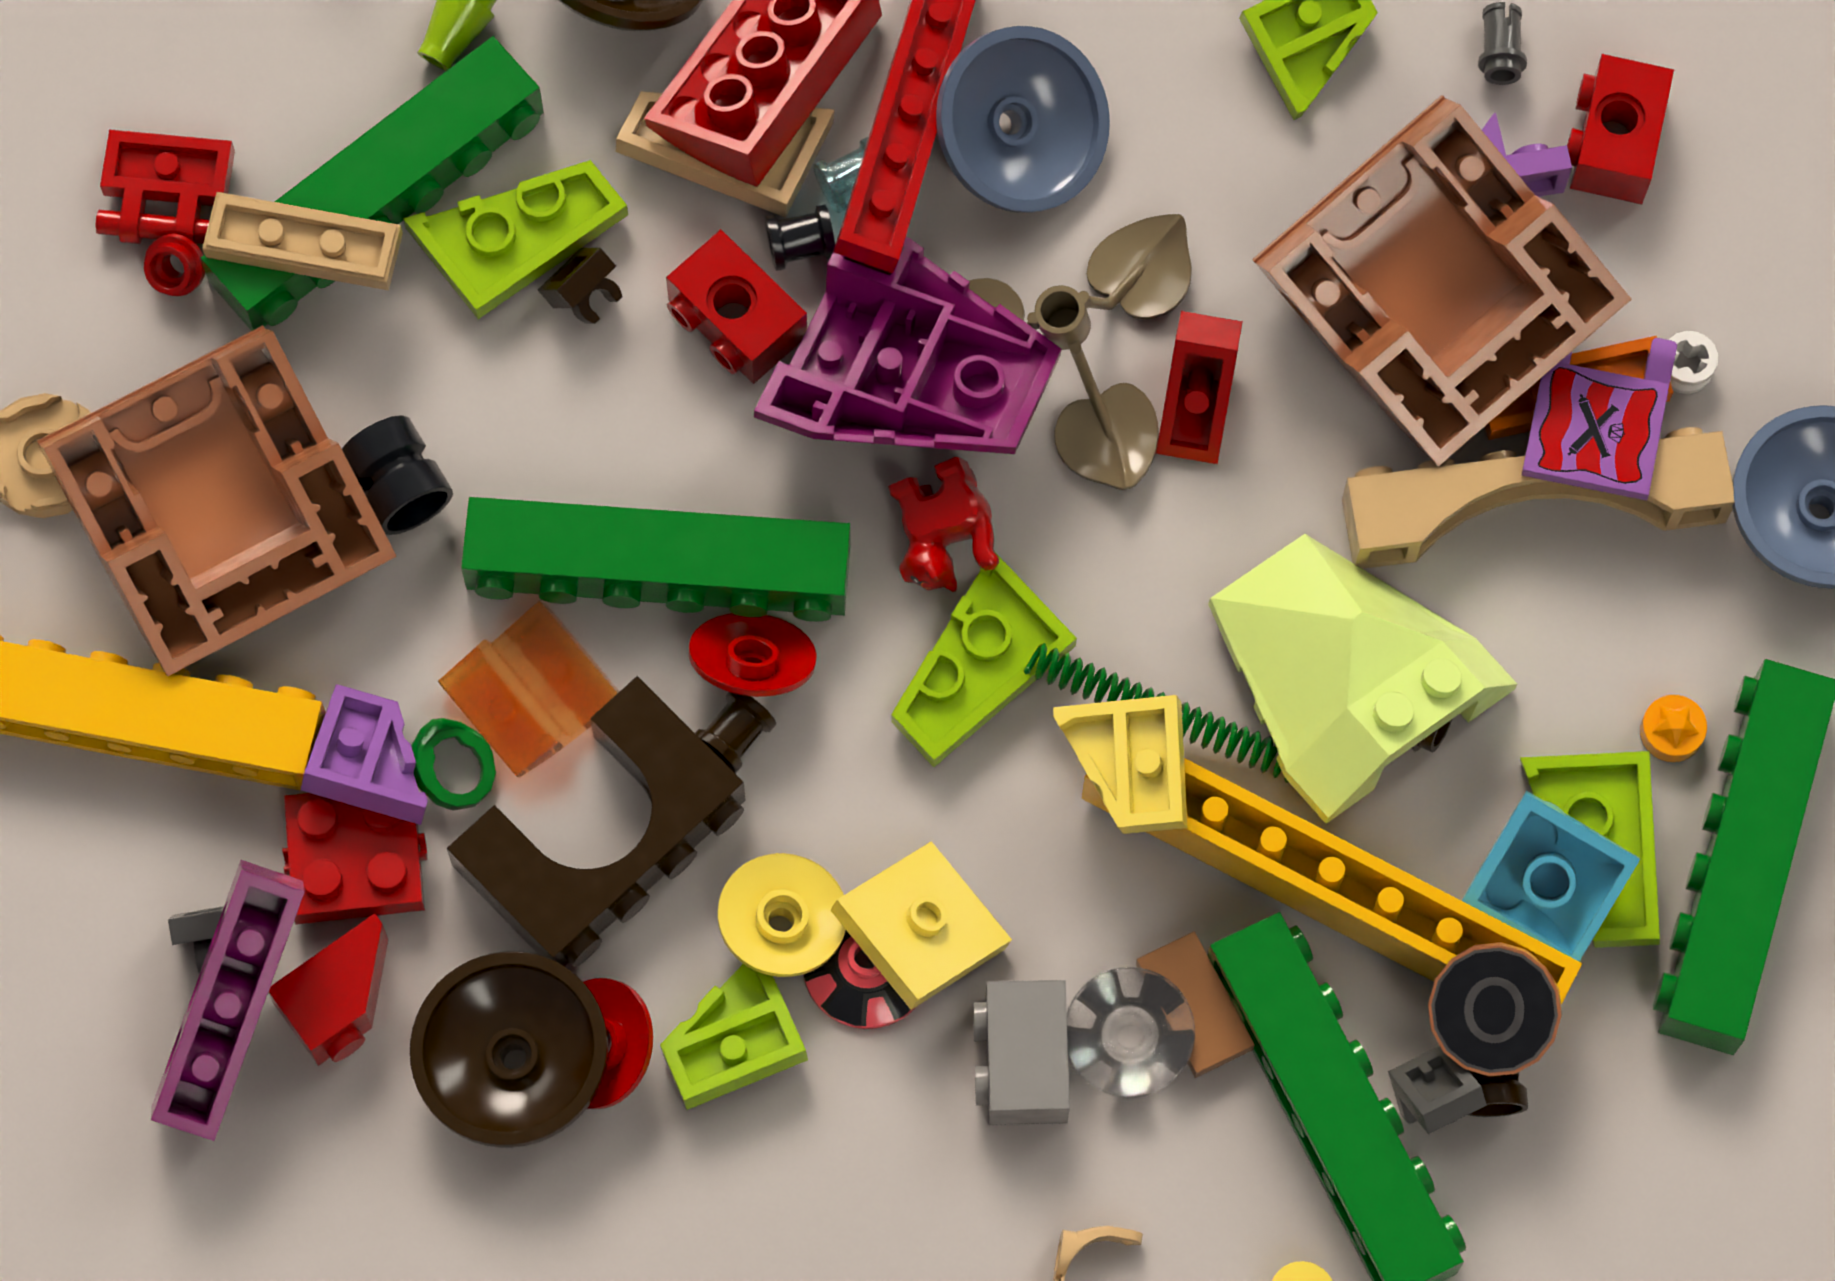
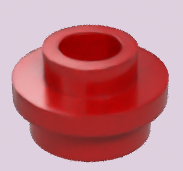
[144,234,205,296]

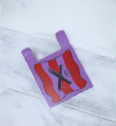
[1521,338,1677,501]

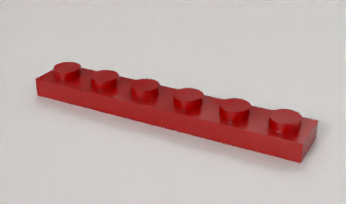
[834,0,976,273]

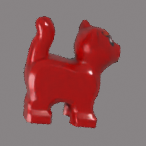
[888,457,999,592]

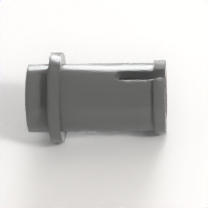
[1478,2,1527,85]

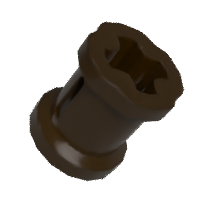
[695,692,776,774]

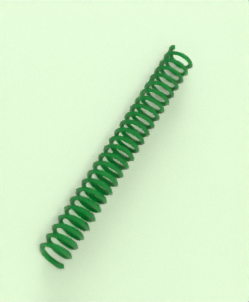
[1024,643,1288,783]

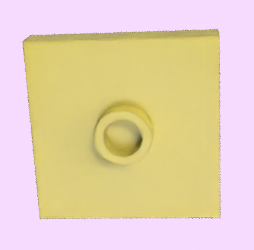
[830,841,1012,1010]

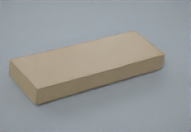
[202,192,403,291]

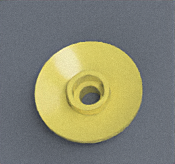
[717,853,846,977]

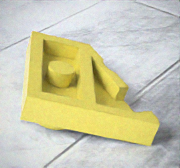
[1053,695,1187,834]

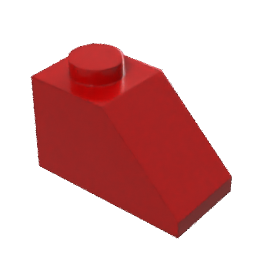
[1156,311,1243,464]
[268,913,388,1066]

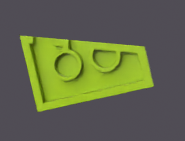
[403,160,628,319]

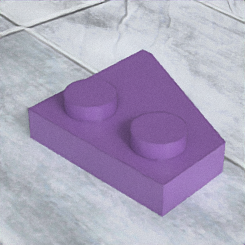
[300,684,428,825]

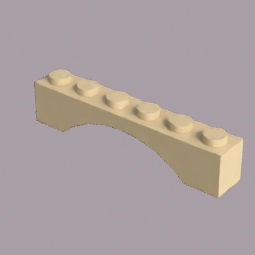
[1342,427,1734,569]

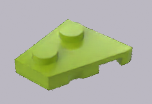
[1239,0,1378,120]
[660,964,808,1110]

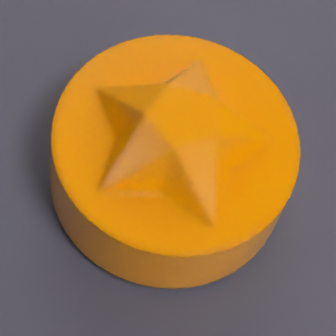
[1640,695,1707,762]

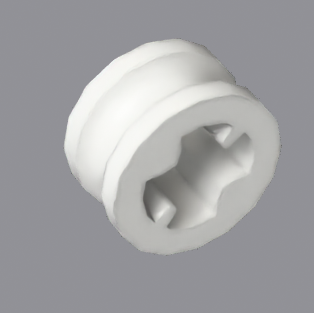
[1668,331,1718,394]

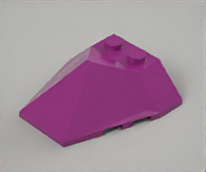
[754,236,1062,454]

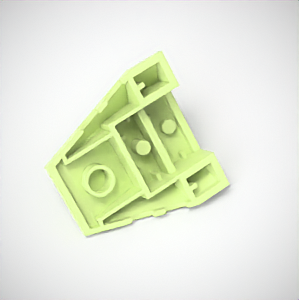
[1208,534,1517,824]

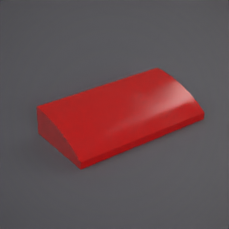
[644,0,882,187]

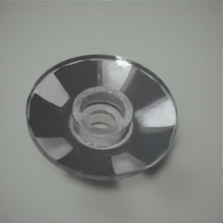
[1067,967,1195,1098]

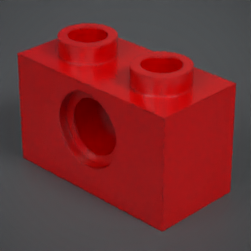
[1567,54,1674,205]
[666,229,808,384]

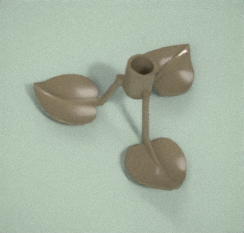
[968,214,1192,490]

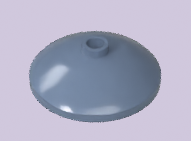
[936,26,1110,213]
[1732,405,1835,589]

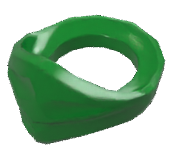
[411,718,496,811]

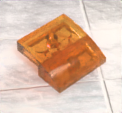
[437,600,620,778]

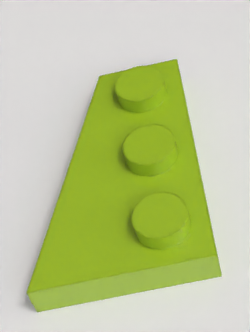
[891,551,1077,767]
[1520,751,1660,948]

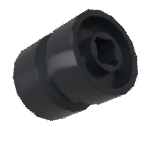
[342,415,453,535]

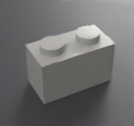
[973,980,1070,1125]

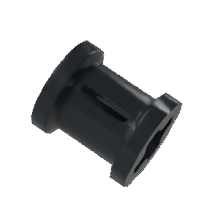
[765,204,836,271]

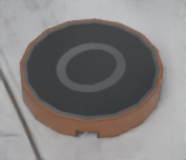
[1428,942,1562,1076]

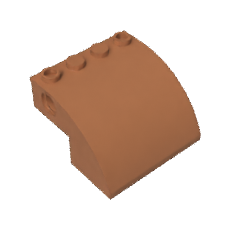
[1252,95,1632,466]
[37,325,397,676]

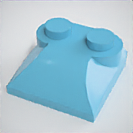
[1461,791,1640,961]

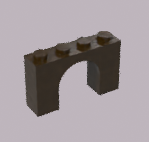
[447,676,746,967]

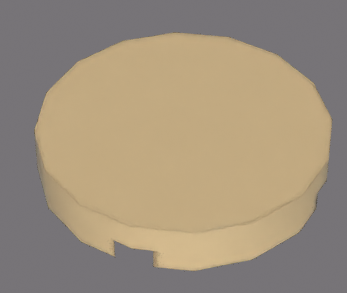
[0,393,91,518]

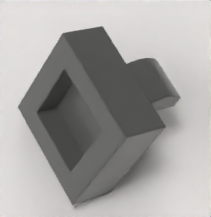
[168,906,224,973]

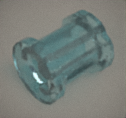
[813,136,869,213]

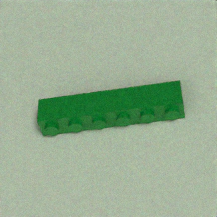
[201,36,544,331]
[461,497,851,622]
[1653,659,1835,1056]
[1207,912,1466,1281]

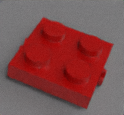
[282,793,428,925]

